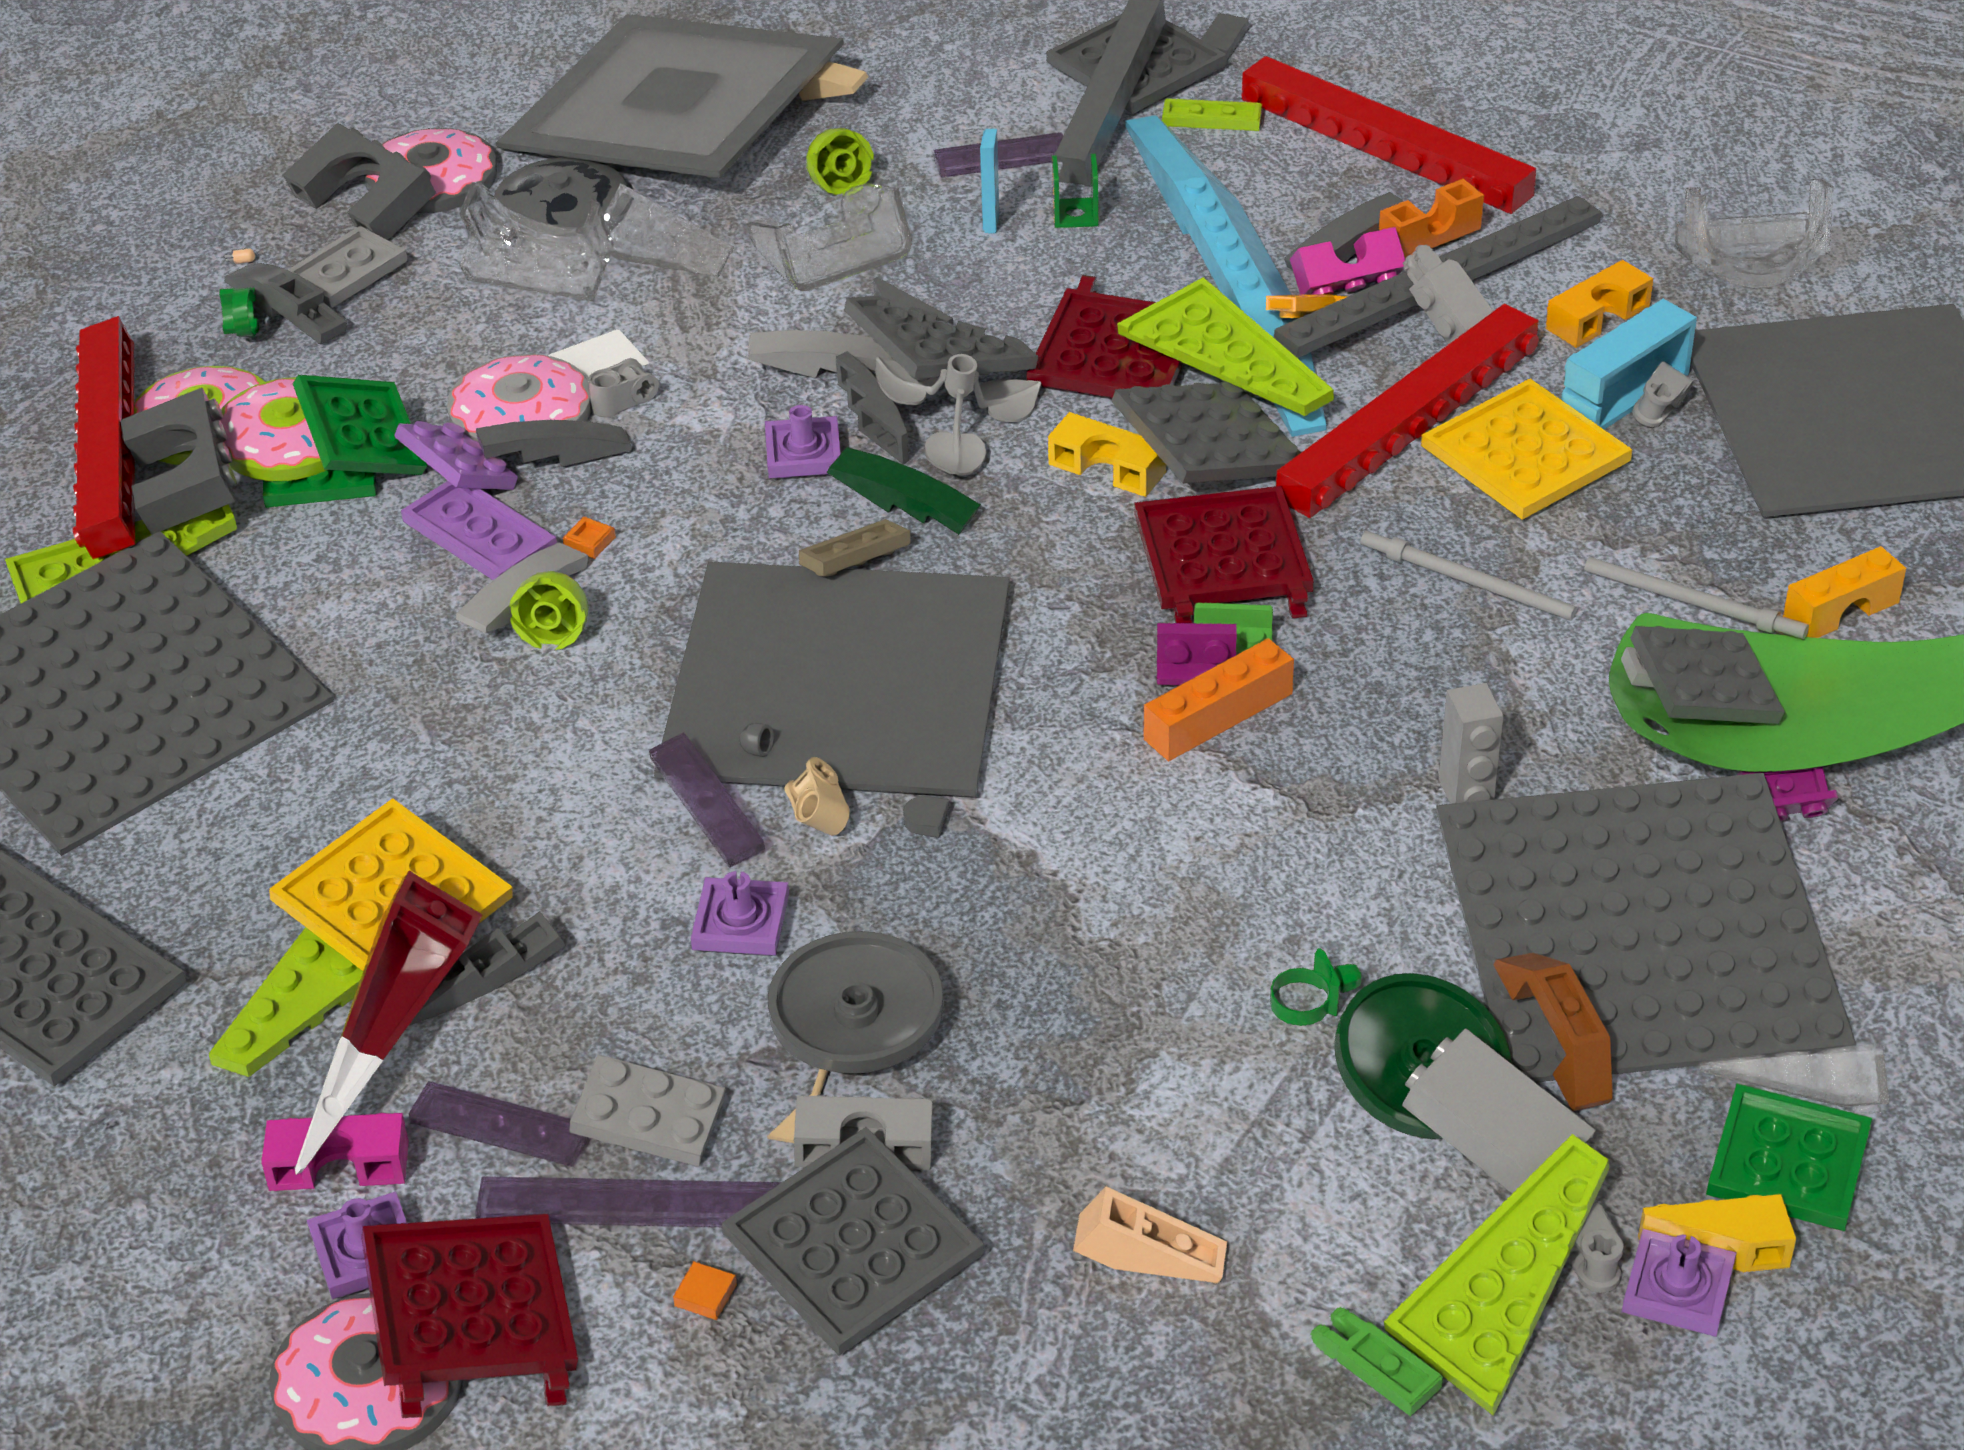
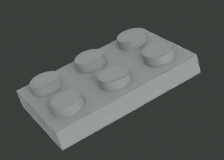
[288,226,407,309]
[570,1054,725,1167]

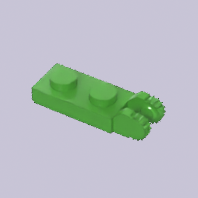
[1310,1306,1443,1417]

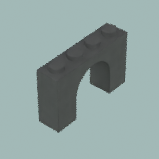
[283,123,436,240]
[120,387,237,535]

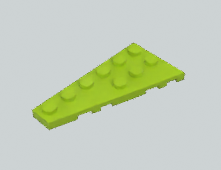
[1117,277,1334,416]
[5,504,237,604]
[208,927,363,1077]
[1384,1134,1609,1416]

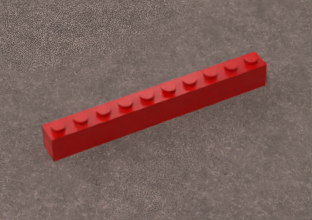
[1242,56,1537,214]
[1276,303,1539,518]
[73,316,135,559]

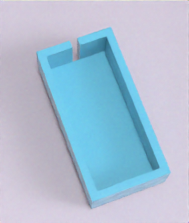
[1561,299,1697,430]

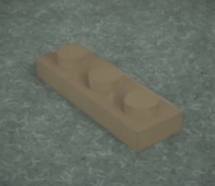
[799,519,910,577]

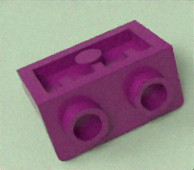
[1157,623,1237,685]

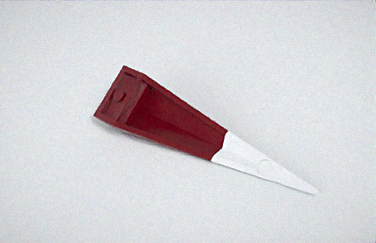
[295,871,483,1175]

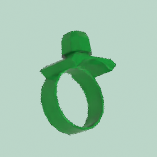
[219,287,259,337]
[1270,948,1362,1026]

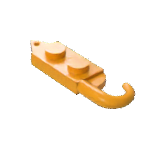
[1266,294,1347,318]

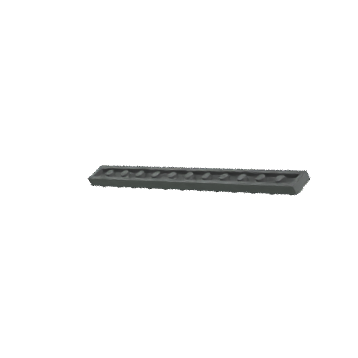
[1274,196,1602,358]

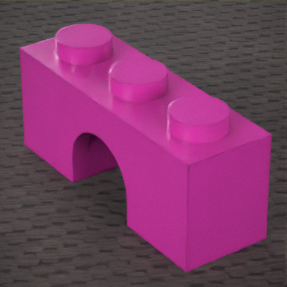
[1290,227,1405,295]
[261,1113,409,1191]

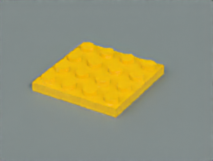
[1421,378,1633,520]
[269,798,513,971]

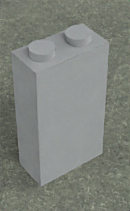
[1402,1028,1596,1193]

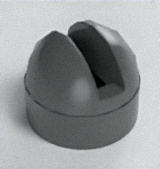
[739,723,774,756]

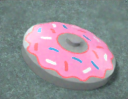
[447,354,591,455]

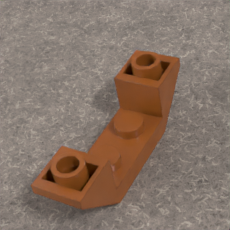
[1493,953,1613,1112]

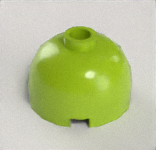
[806,128,874,196]
[509,571,589,650]

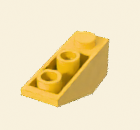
[1638,1194,1796,1272]

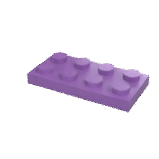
[401,481,557,580]

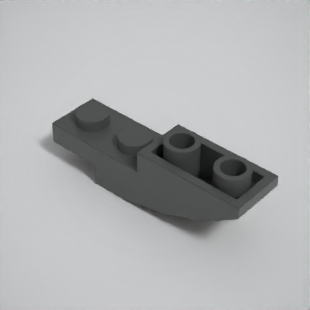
[224,263,347,345]

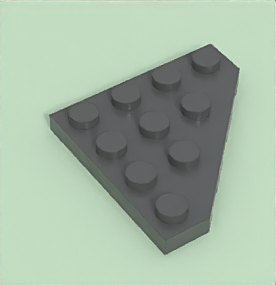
[844,296,1038,381]

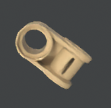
[784,757,850,836]

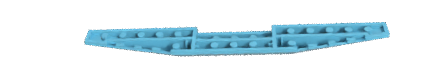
[1125,115,1326,437]

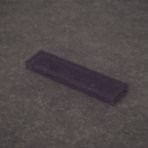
[933,132,1063,178]
[649,732,765,868]
[408,1081,589,1167]

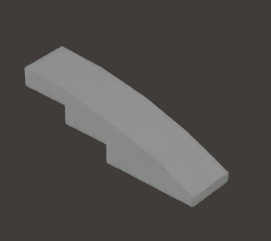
[748,330,892,378]
[456,542,588,633]

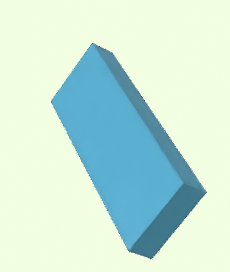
[980,128,1000,233]

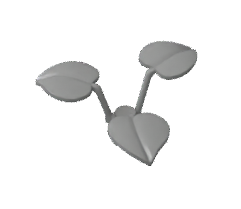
[875,354,1041,476]

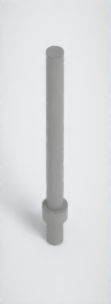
[1360,530,1577,621]
[1584,557,1809,639]

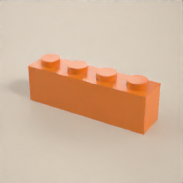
[1144,638,1294,762]

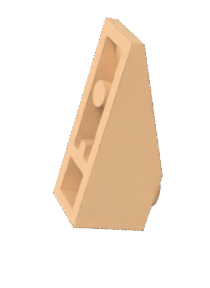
[1073,1186,1227,1283]

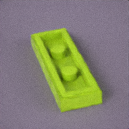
[1162,98,1262,131]

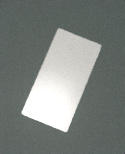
[547,329,649,382]

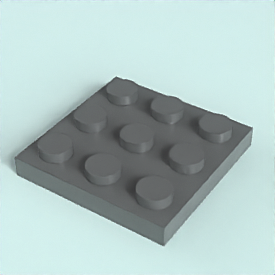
[1630,626,1785,724]

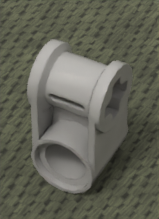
[589,358,659,417]
[1632,361,1694,427]
[1567,1202,1624,1293]

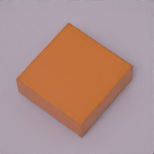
[563,516,616,559]
[673,1261,737,1320]

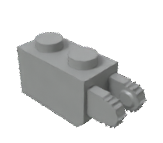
[1402,244,1493,344]

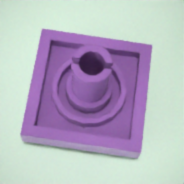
[765,405,841,478]
[691,871,789,956]
[307,1191,407,1300]
[1622,1229,1736,1337]

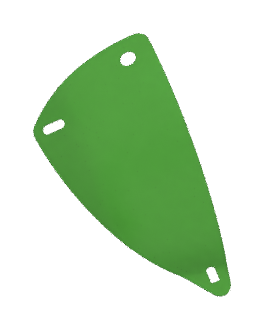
[1609,613,1964,772]

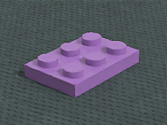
[394,421,518,490]

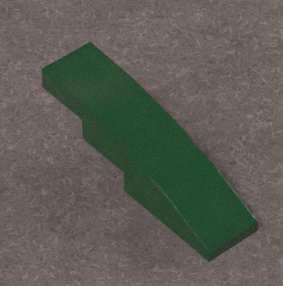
[827,447,981,535]

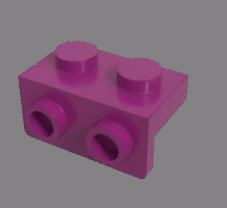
[1737,766,1838,821]

